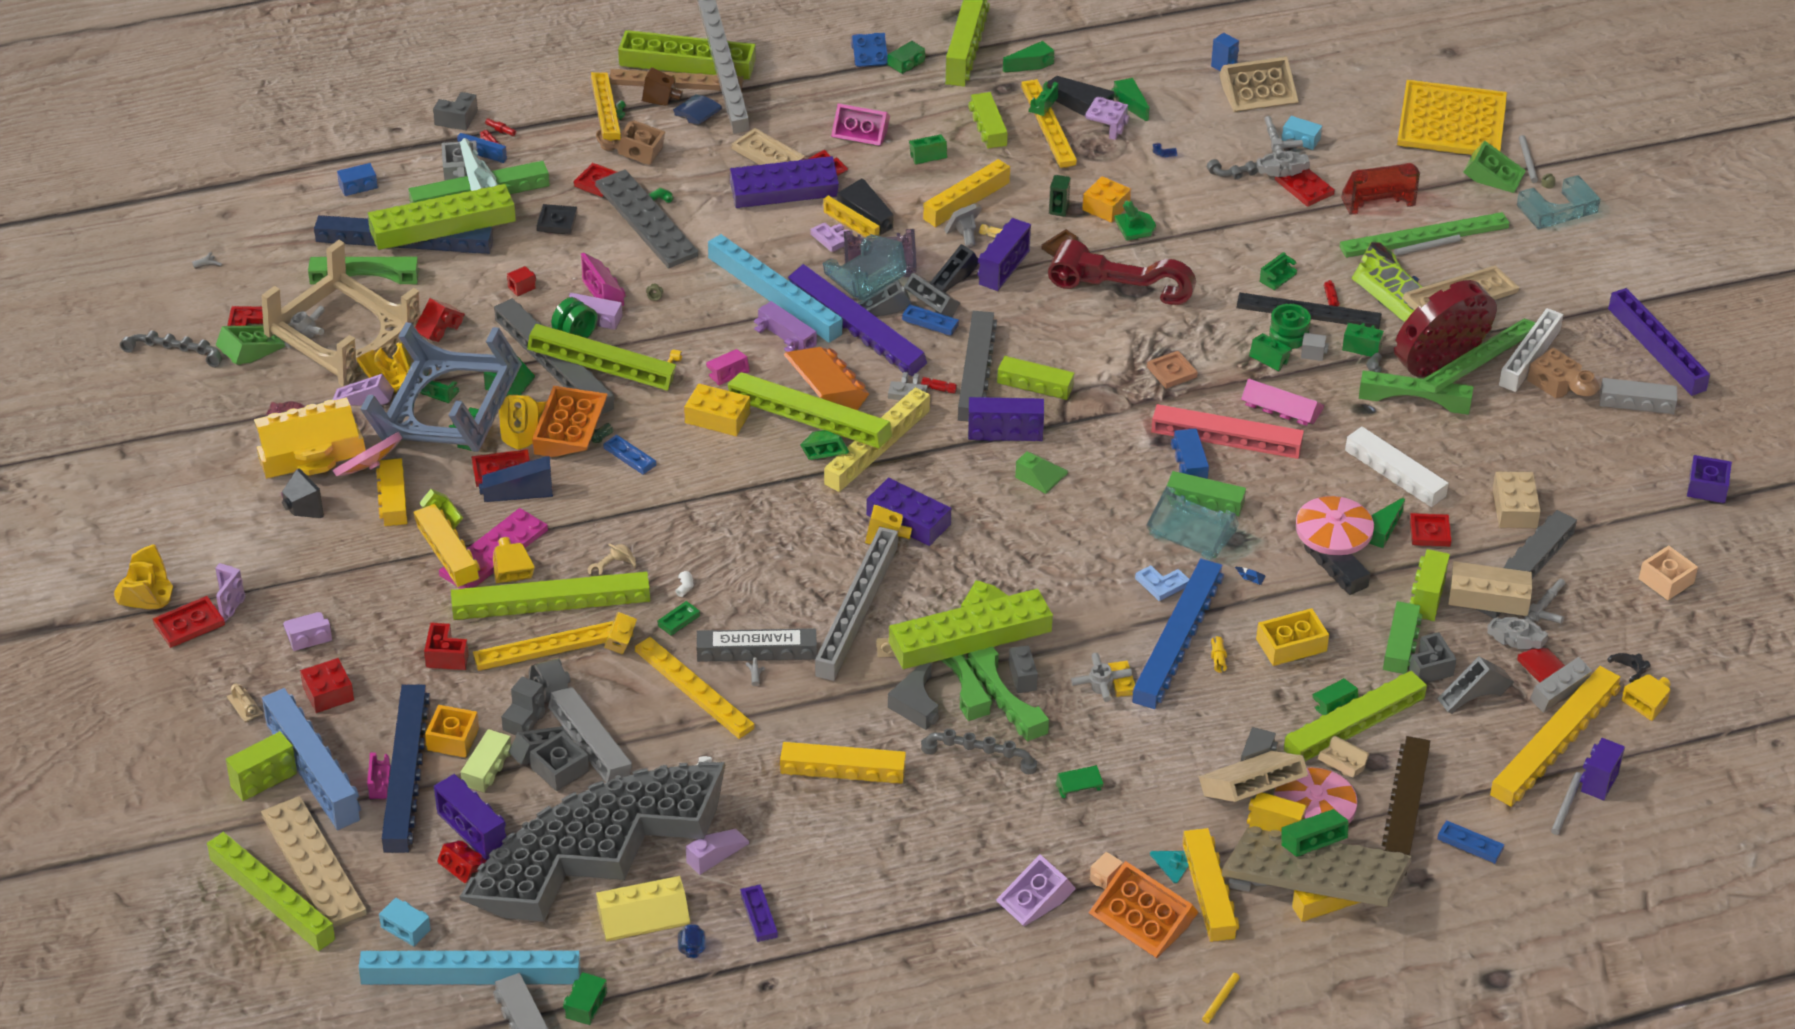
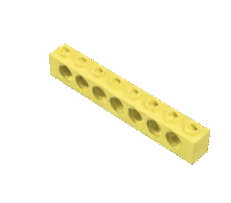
[824,387,930,492]

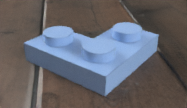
[1135,565,1189,601]

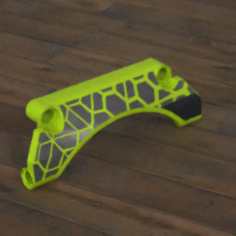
[1352,242,1486,340]

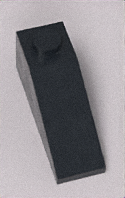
[931,244,979,292]

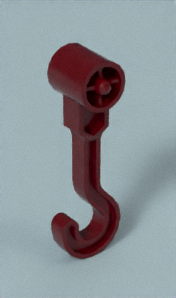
[1047,240,1196,305]

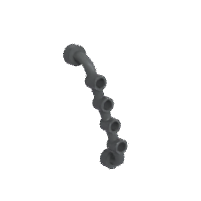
[1206,139,1297,180]
[119,331,222,367]
[921,728,1037,775]

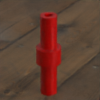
[485,118,516,136]

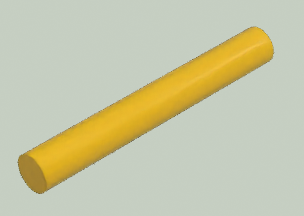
[1202,973,1240,1023]

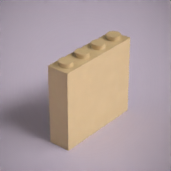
[1199,751,1308,802]

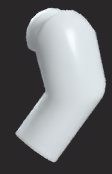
[676,571,694,597]

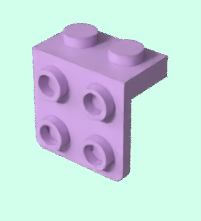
[1085,97,1129,140]
[215,563,245,622]
[283,612,332,651]

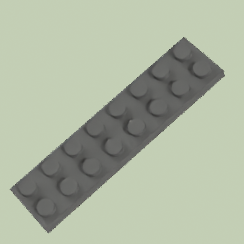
[596,169,698,269]

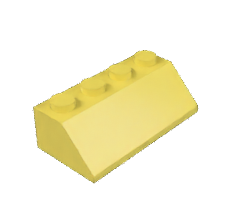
[596,876,690,942]

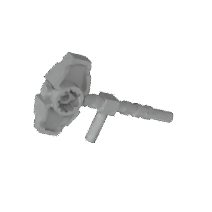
[1257,116,1310,177]
[1488,579,1565,649]

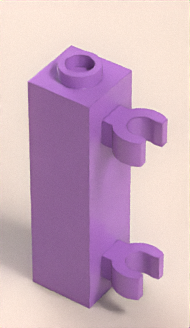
[754,301,817,352]

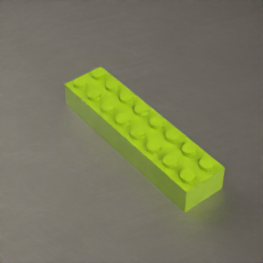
[945,0,990,87]
[618,30,756,80]
[368,184,516,250]
[889,588,1053,669]

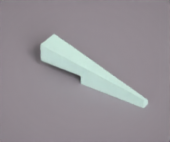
[460,138,498,191]

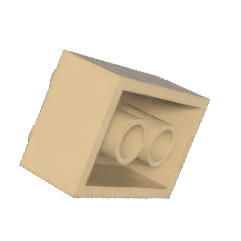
[1492,472,1540,528]

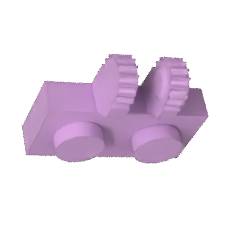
[811,222,851,252]

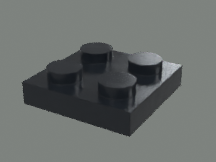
[536,204,578,234]

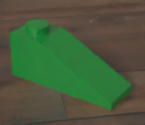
[1003,41,1055,73]
[1112,78,1150,121]
[800,430,849,460]
[1368,498,1405,548]

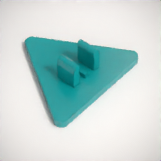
[1150,850,1189,884]

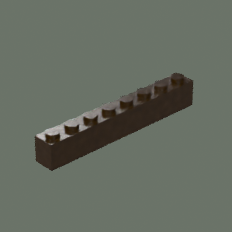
[1381,736,1431,876]

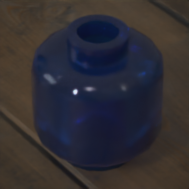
[677,924,706,958]

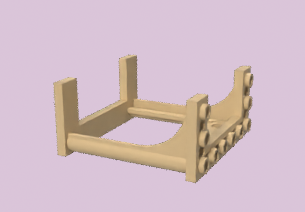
[262,240,420,387]

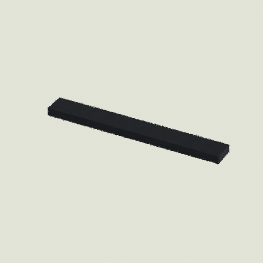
[1236,292,1382,329]

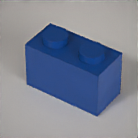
[1211,33,1239,71]
[337,163,378,196]

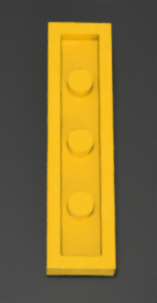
[824,196,879,243]

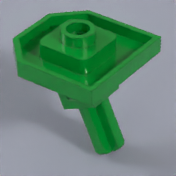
[1114,201,1156,241]

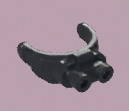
[1607,653,1650,683]

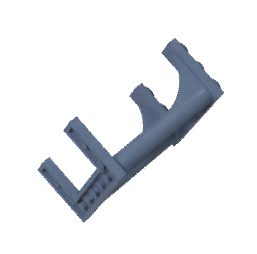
[360,322,522,452]

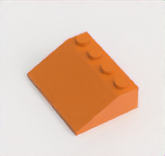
[784,347,869,410]
[532,386,607,457]
[1089,861,1198,958]

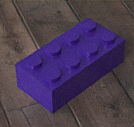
[978,218,1031,291]
[968,397,1044,441]
[866,477,952,546]
[434,774,507,860]

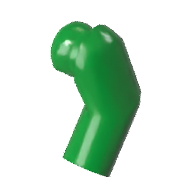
[615,100,626,120]
[648,188,673,203]

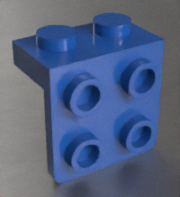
[851,33,888,67]

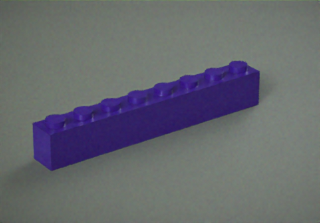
[1608,288,1710,396]

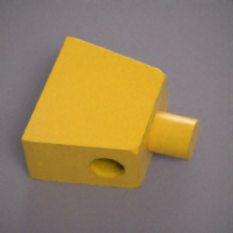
[865,505,912,544]
[493,537,535,584]
[604,612,637,655]
[1621,674,1671,721]

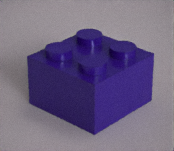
[1687,455,1732,503]
[1580,738,1625,801]

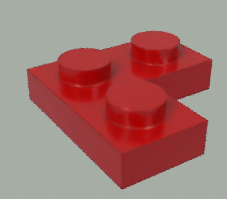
[227,306,263,326]

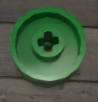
[551,297,598,338]
[1269,304,1311,349]

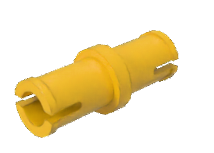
[1211,636,1227,673]

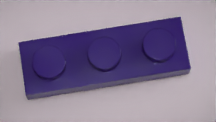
[740,884,778,942]

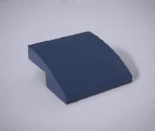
[673,94,722,124]

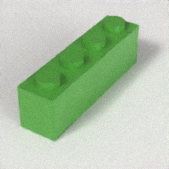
[1165,471,1246,517]
[1383,601,1423,674]

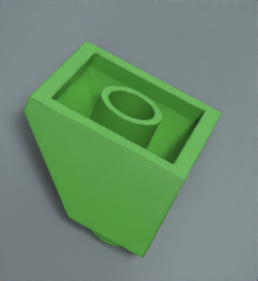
[1015,451,1068,494]

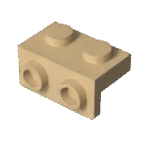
[1318,736,1369,777]

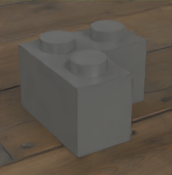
[433,92,478,131]
[1409,632,1457,683]
[501,676,546,736]

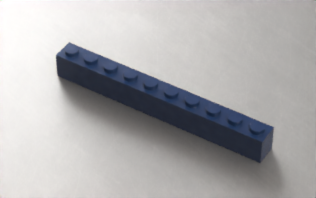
[314,215,493,254]
[382,684,430,853]

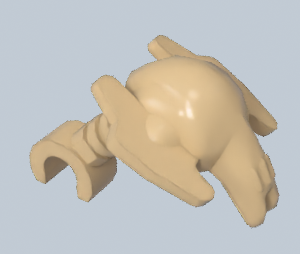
[588,544,636,576]

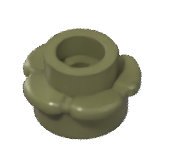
[646,283,664,301]

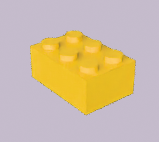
[684,383,751,436]
[1256,608,1329,666]

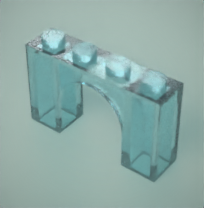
[1517,175,1601,230]

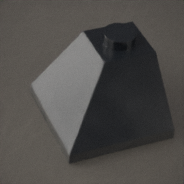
[282,468,324,518]

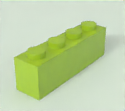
[968,92,1008,149]
[997,356,1075,400]

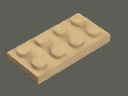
[732,128,805,165]

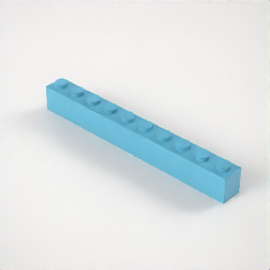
[708,234,842,343]
[359,951,581,985]

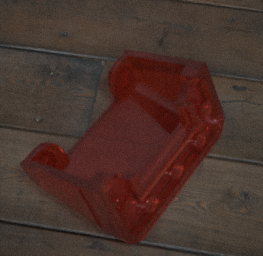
[1341,163,1420,215]

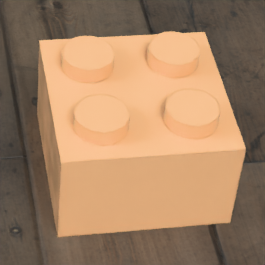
[1639,545,1698,600]

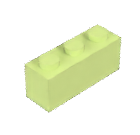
[461,729,512,792]

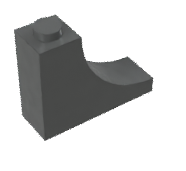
[1437,656,1514,714]
[888,663,939,730]

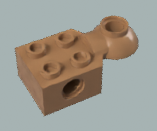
[596,120,665,165]
[1527,348,1600,398]

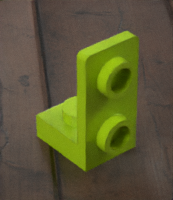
[420,489,463,530]

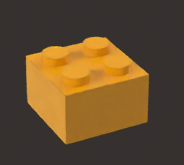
[1082,176,1131,223]
[425,705,479,758]

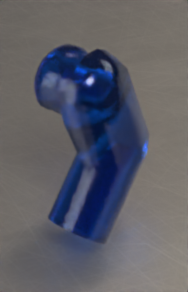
[1152,143,1177,158]

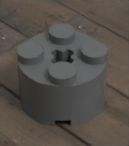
[529,658,571,703]

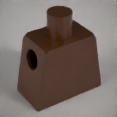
[642,67,683,106]

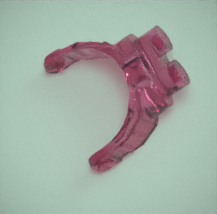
[266,401,304,416]

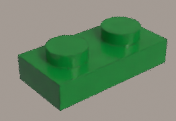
[657,601,700,636]

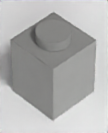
[1301,333,1329,361]

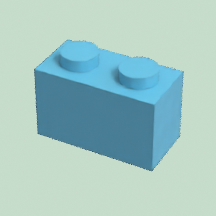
[1282,116,1322,150]
[379,898,431,946]

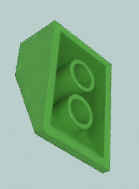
[1463,140,1526,193]
[216,326,285,365]

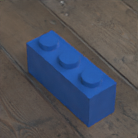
[1171,429,1209,479]

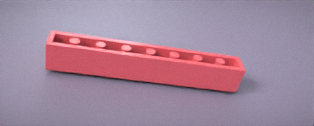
[1151,404,1304,459]

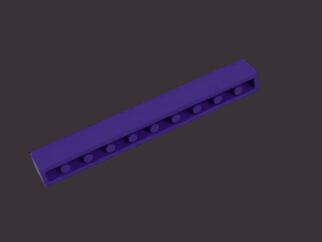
[788,264,927,377]

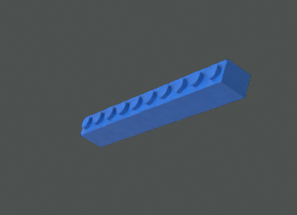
[1132,558,1224,710]

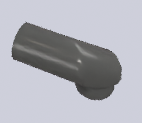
[1366,353,1382,373]

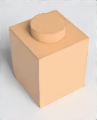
[1090,852,1123,890]

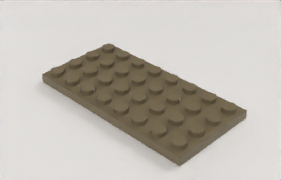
[1222,826,1411,907]

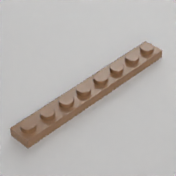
[609,69,744,92]

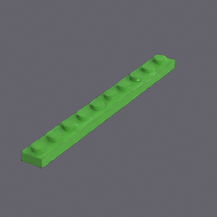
[1340,212,1509,258]
[1419,318,1536,394]

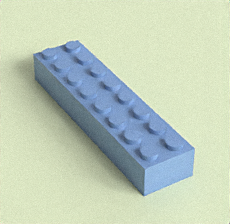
[262,688,361,830]

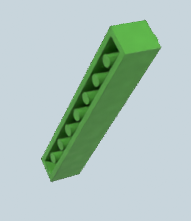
[408,161,550,203]

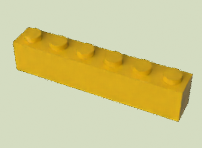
[923,159,1010,227]
[413,504,480,587]
[780,742,906,784]
[1182,828,1239,942]

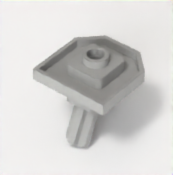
[944,203,982,248]

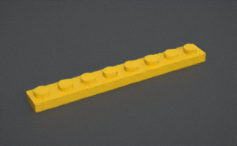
[591,72,621,141]
[1021,79,1077,168]
[473,621,633,671]
[635,637,754,739]

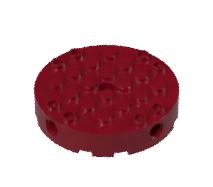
[1394,280,1497,377]

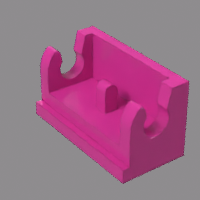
[706,349,750,385]
[367,753,391,799]

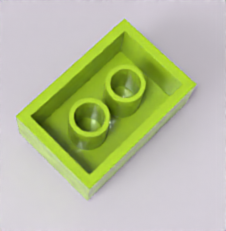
[1410,549,1450,621]
[226,731,297,801]

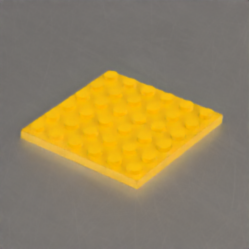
[1397,80,1507,155]

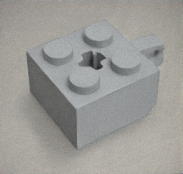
[442,141,478,181]

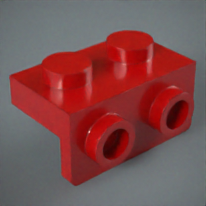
[437,840,487,883]

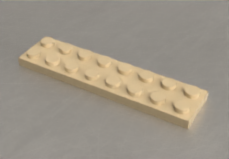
[1402,265,1520,310]
[261,796,367,928]

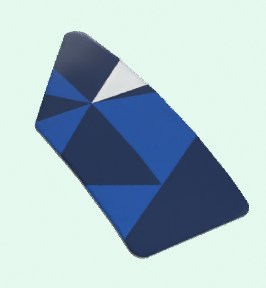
[1235,566,1265,585]

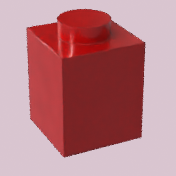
[507,266,536,297]

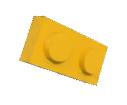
[1108,661,1135,697]

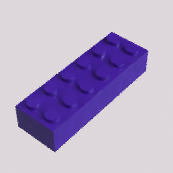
[730,156,839,208]

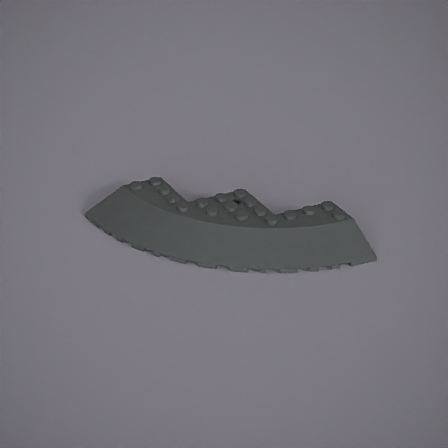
[460,762,726,922]

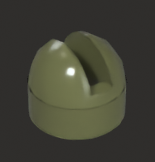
[1541,173,1556,188]

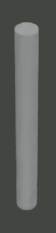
[1519,135,1538,183]
[1394,235,1461,256]
[1551,772,1582,835]

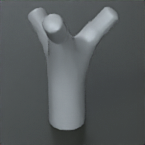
[192,252,222,268]
[746,657,765,686]

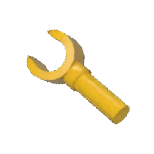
[667,349,682,363]

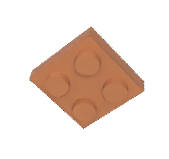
[1147,351,1198,389]

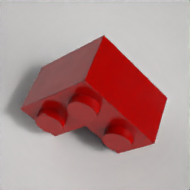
[415,298,465,342]
[424,622,469,670]

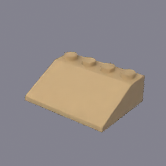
[1219,57,1299,112]
[1448,561,1532,616]

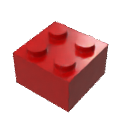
[300,658,354,713]

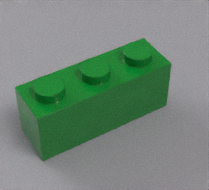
[1281,809,1348,857]

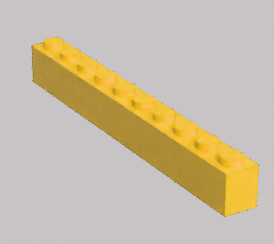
[1490,666,1621,807]

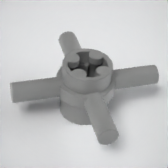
[284,305,325,348]
[1071,653,1132,702]

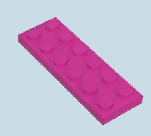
[439,508,548,589]

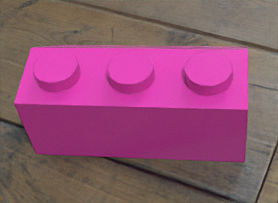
[831,103,890,146]
[581,253,626,306]

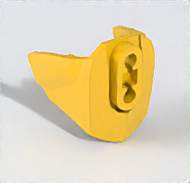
[356,342,414,394]
[497,395,547,450]
[114,544,173,609]

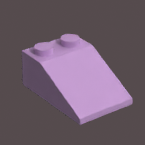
[996,854,1076,927]

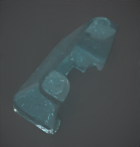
[823,234,906,300]
[1146,486,1239,560]

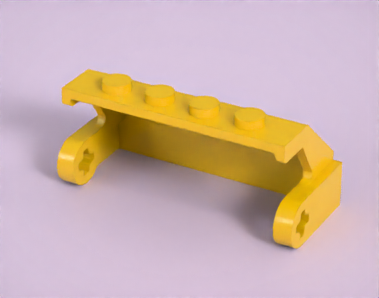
[254,397,366,479]

